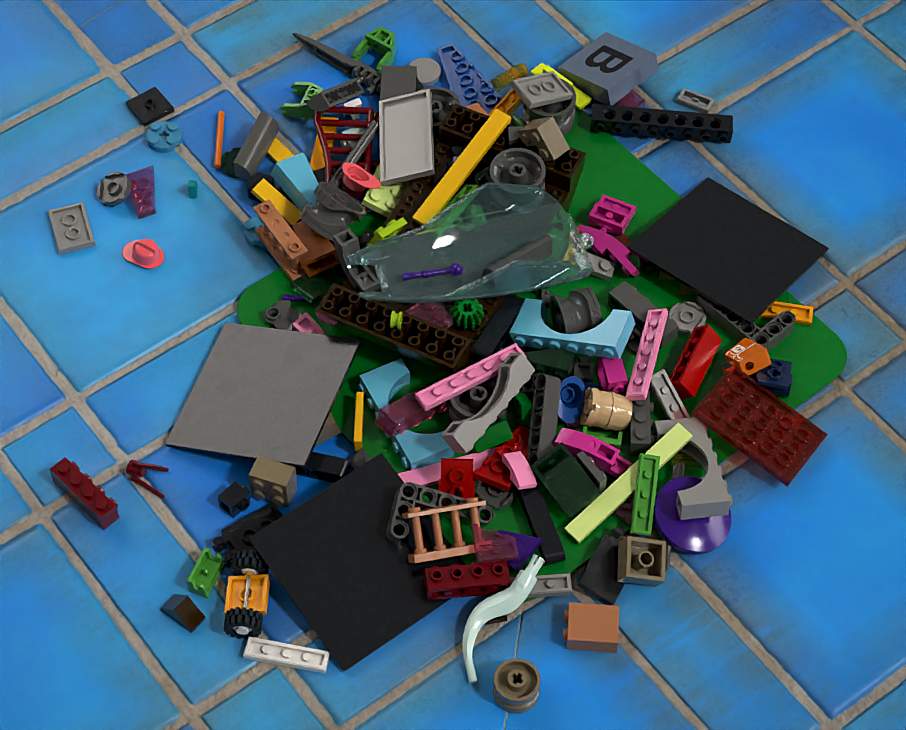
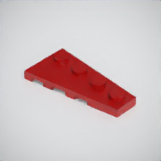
[473,425,530,492]

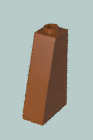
[293,221,341,277]

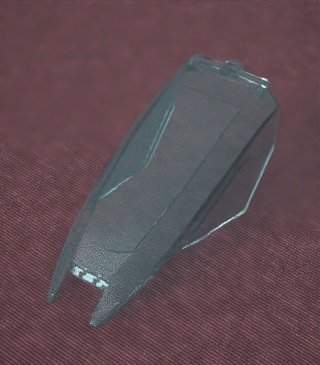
[348,183,594,303]

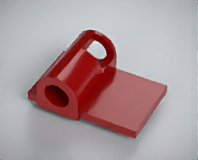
[438,458,475,506]

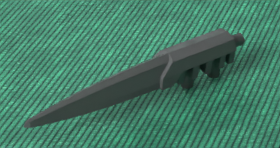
[292,33,381,96]

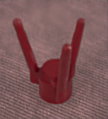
[126,460,169,498]

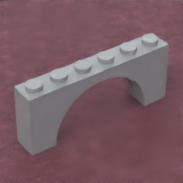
[653,417,733,520]

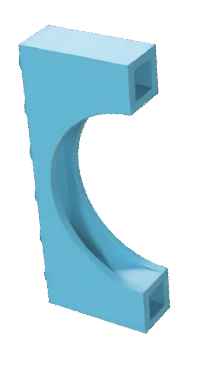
[509,298,635,359]
[358,358,454,470]

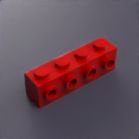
[669,325,722,400]

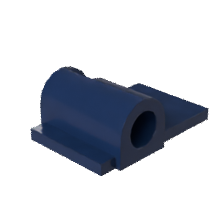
[754,358,792,397]

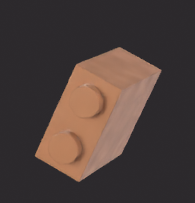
[563,602,619,653]

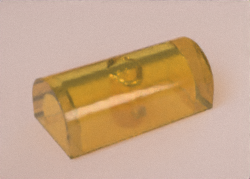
[491,62,528,91]

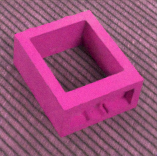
[596,356,628,396]

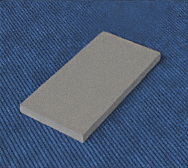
[379,89,435,186]

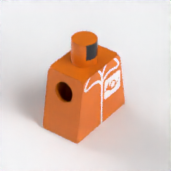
[721,337,772,377]

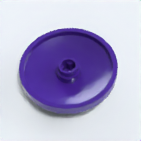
[653,476,731,555]

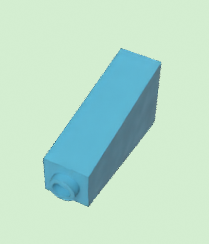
[271,152,318,211]

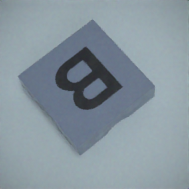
[558,32,658,105]

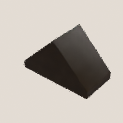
[160,594,206,633]

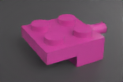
[588,194,637,236]

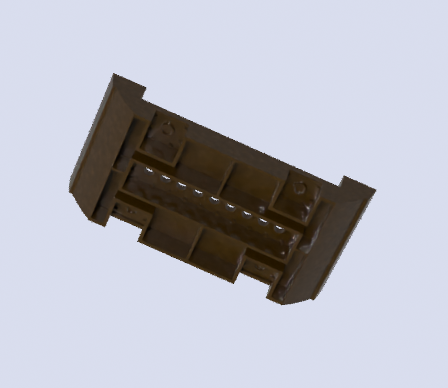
[315,103,586,375]

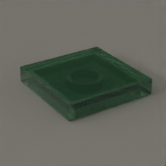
[290,271,342,304]

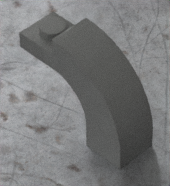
[333,228,381,296]

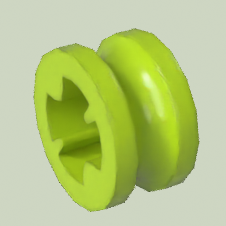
[390,311,403,329]

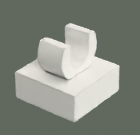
[343,98,362,120]

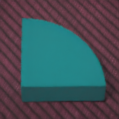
[188,180,198,198]

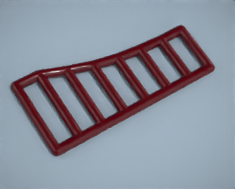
[313,106,374,211]

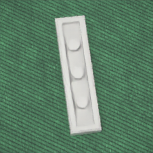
[243,637,330,674]

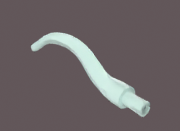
[462,554,545,684]

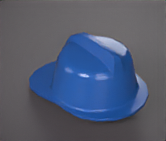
[558,376,585,423]

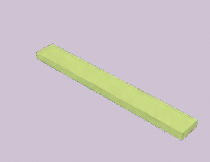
[564,422,693,544]

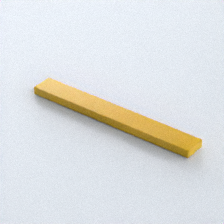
[412,109,511,228]

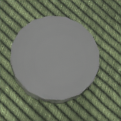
[409,58,441,87]
[668,301,706,335]

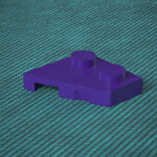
[491,529,543,571]

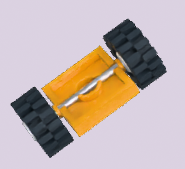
[224,550,270,639]

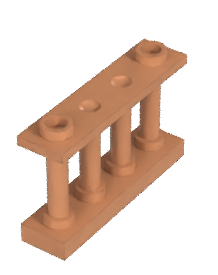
[253,200,308,284]
[402,497,493,563]

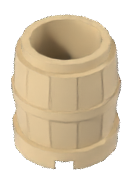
[579,387,632,431]

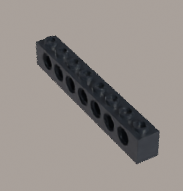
[590,104,733,143]

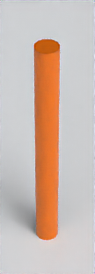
[214,111,225,169]

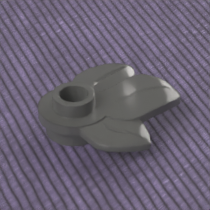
[264,300,302,331]

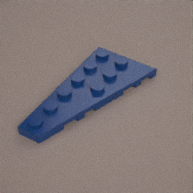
[437,43,503,114]

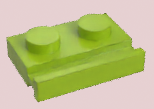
[366,217,407,251]

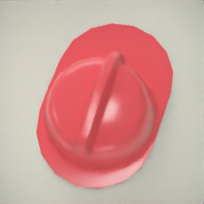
[342,162,381,193]
[122,239,164,269]

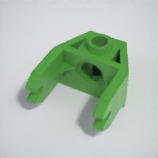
[352,26,397,74]
[279,81,325,121]

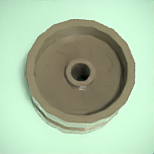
[493,658,541,714]

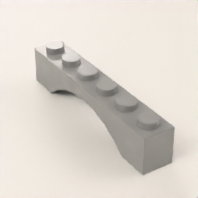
[441,353,535,453]

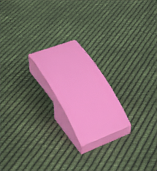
[502,451,537,490]

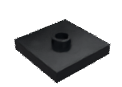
[126,87,174,127]

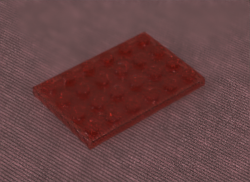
[691,365,828,487]

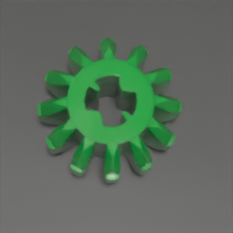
[451,297,484,330]

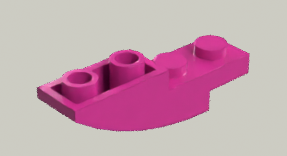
[577,225,640,277]
[553,427,633,479]

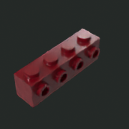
[50,457,119,530]
[424,560,511,600]

